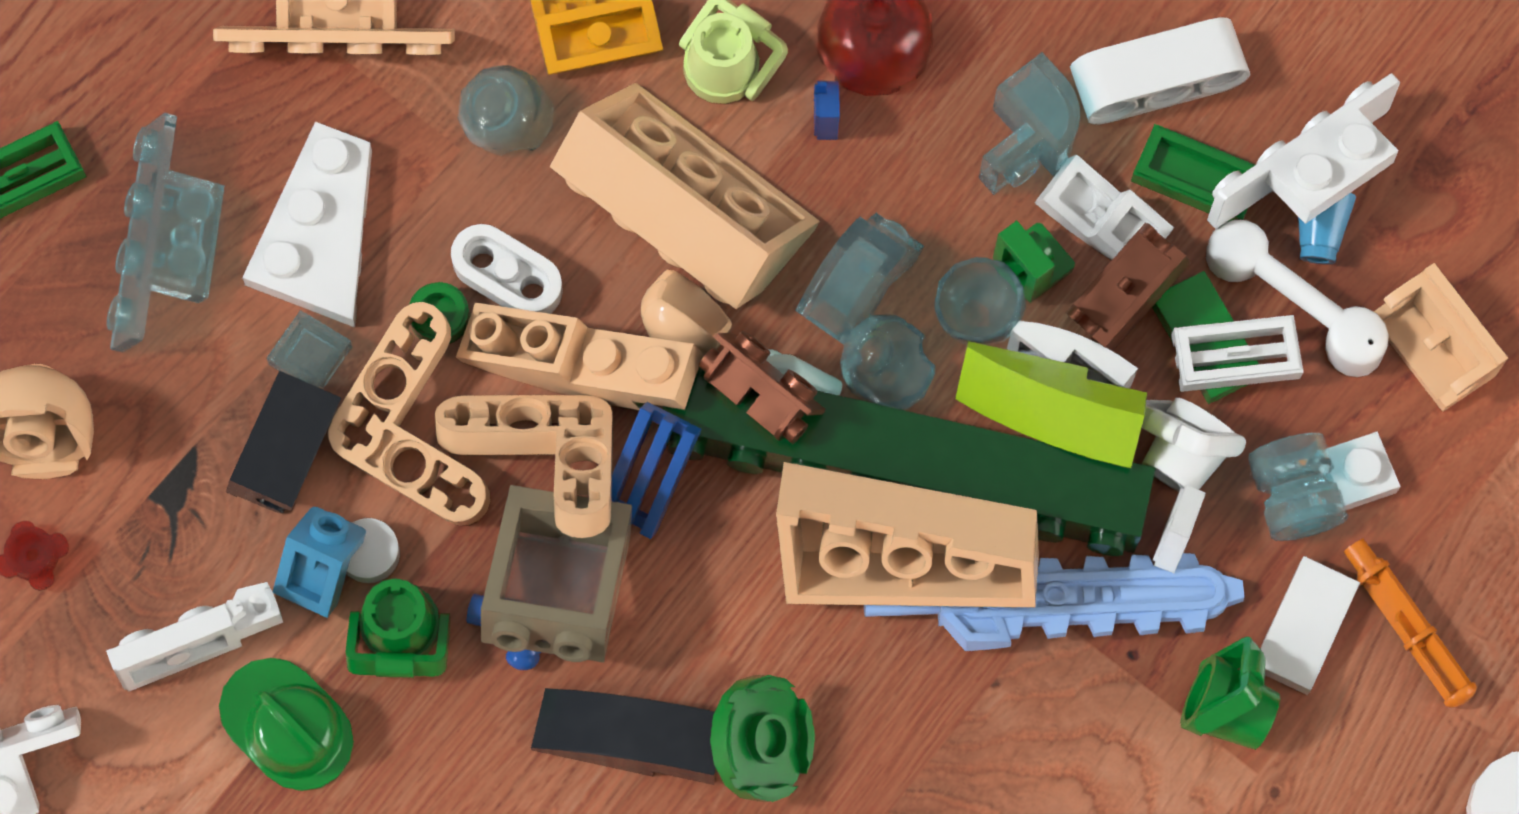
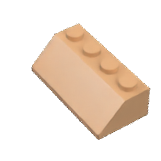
[550,83,820,309]

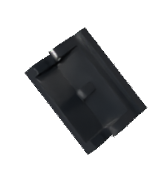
[226,370,341,514]

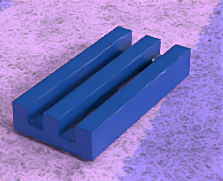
[611,402,702,539]

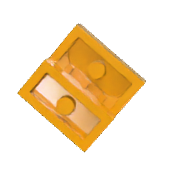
[530,0,663,76]

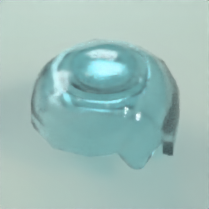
[457,65,554,156]
[934,257,1026,346]
[840,314,936,410]

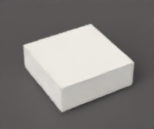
[1153,485,1206,573]

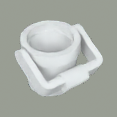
[1142,397,1246,492]

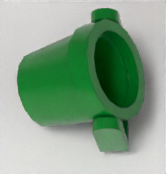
[345,578,450,678]
[1180,636,1280,750]

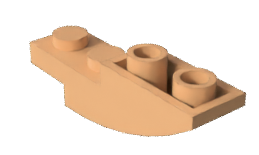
[456,303,703,410]

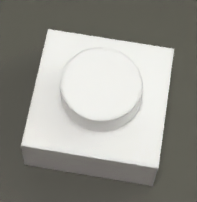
[1317,431,1401,512]

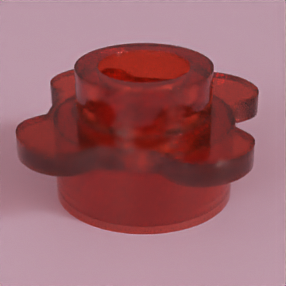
[0,521,69,591]

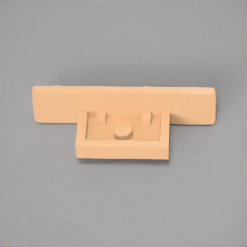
[213,0,455,55]

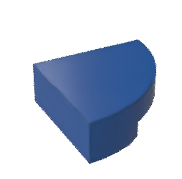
[814,81,840,140]

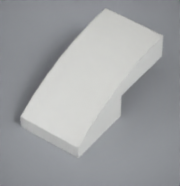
[1034,155,1174,260]
[1007,321,1138,389]

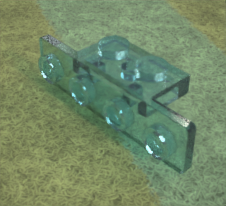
[107,112,225,353]

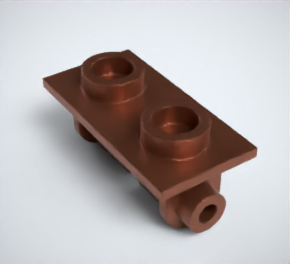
[699,331,826,444]

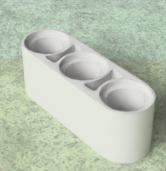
[1070,17,1250,124]

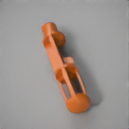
[1344,538,1477,708]

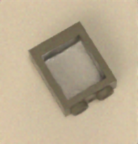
[481,485,632,663]

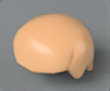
[641,270,732,358]

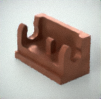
[1066,222,1191,351]

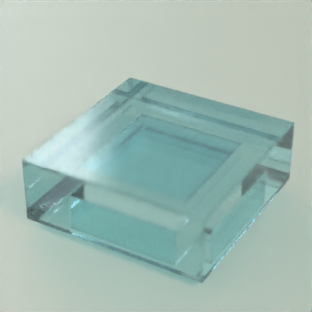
[266,310,352,389]

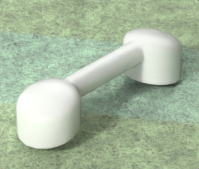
[1206,220,1389,377]

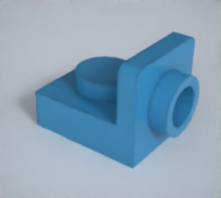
[272,507,366,618]

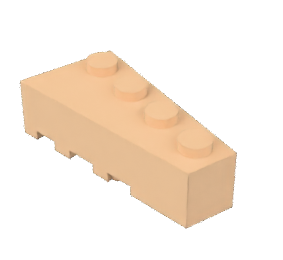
[776,462,1039,608]

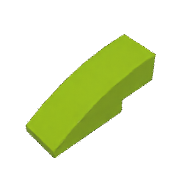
[955,341,1147,469]

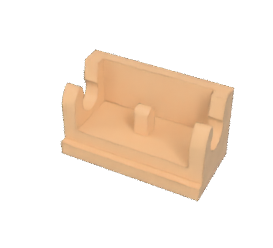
[1374,263,1508,412]

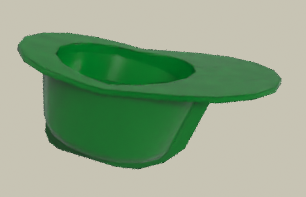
[219,658,354,791]

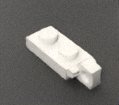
[106,582,283,692]

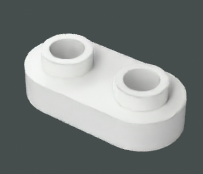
[451,224,563,314]

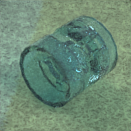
[1248,433,1349,541]

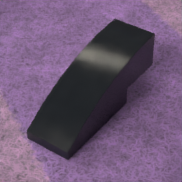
[531,688,717,785]

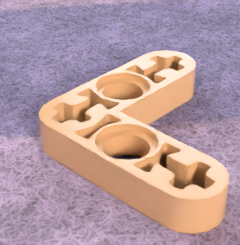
[328,302,490,526]
[435,395,613,538]

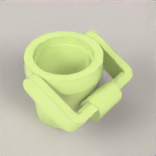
[679,0,788,104]

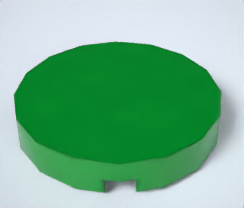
[710,675,815,802]

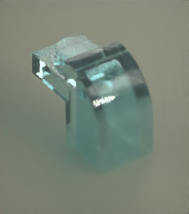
[979,52,1080,195]
[795,212,924,345]

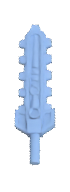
[864,553,1244,651]

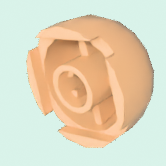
[0,364,94,479]

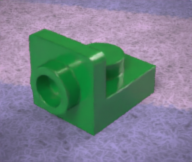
[992,220,1075,303]

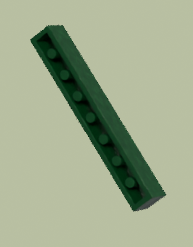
[658,367,1156,556]

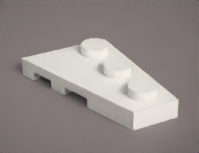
[242,122,372,327]

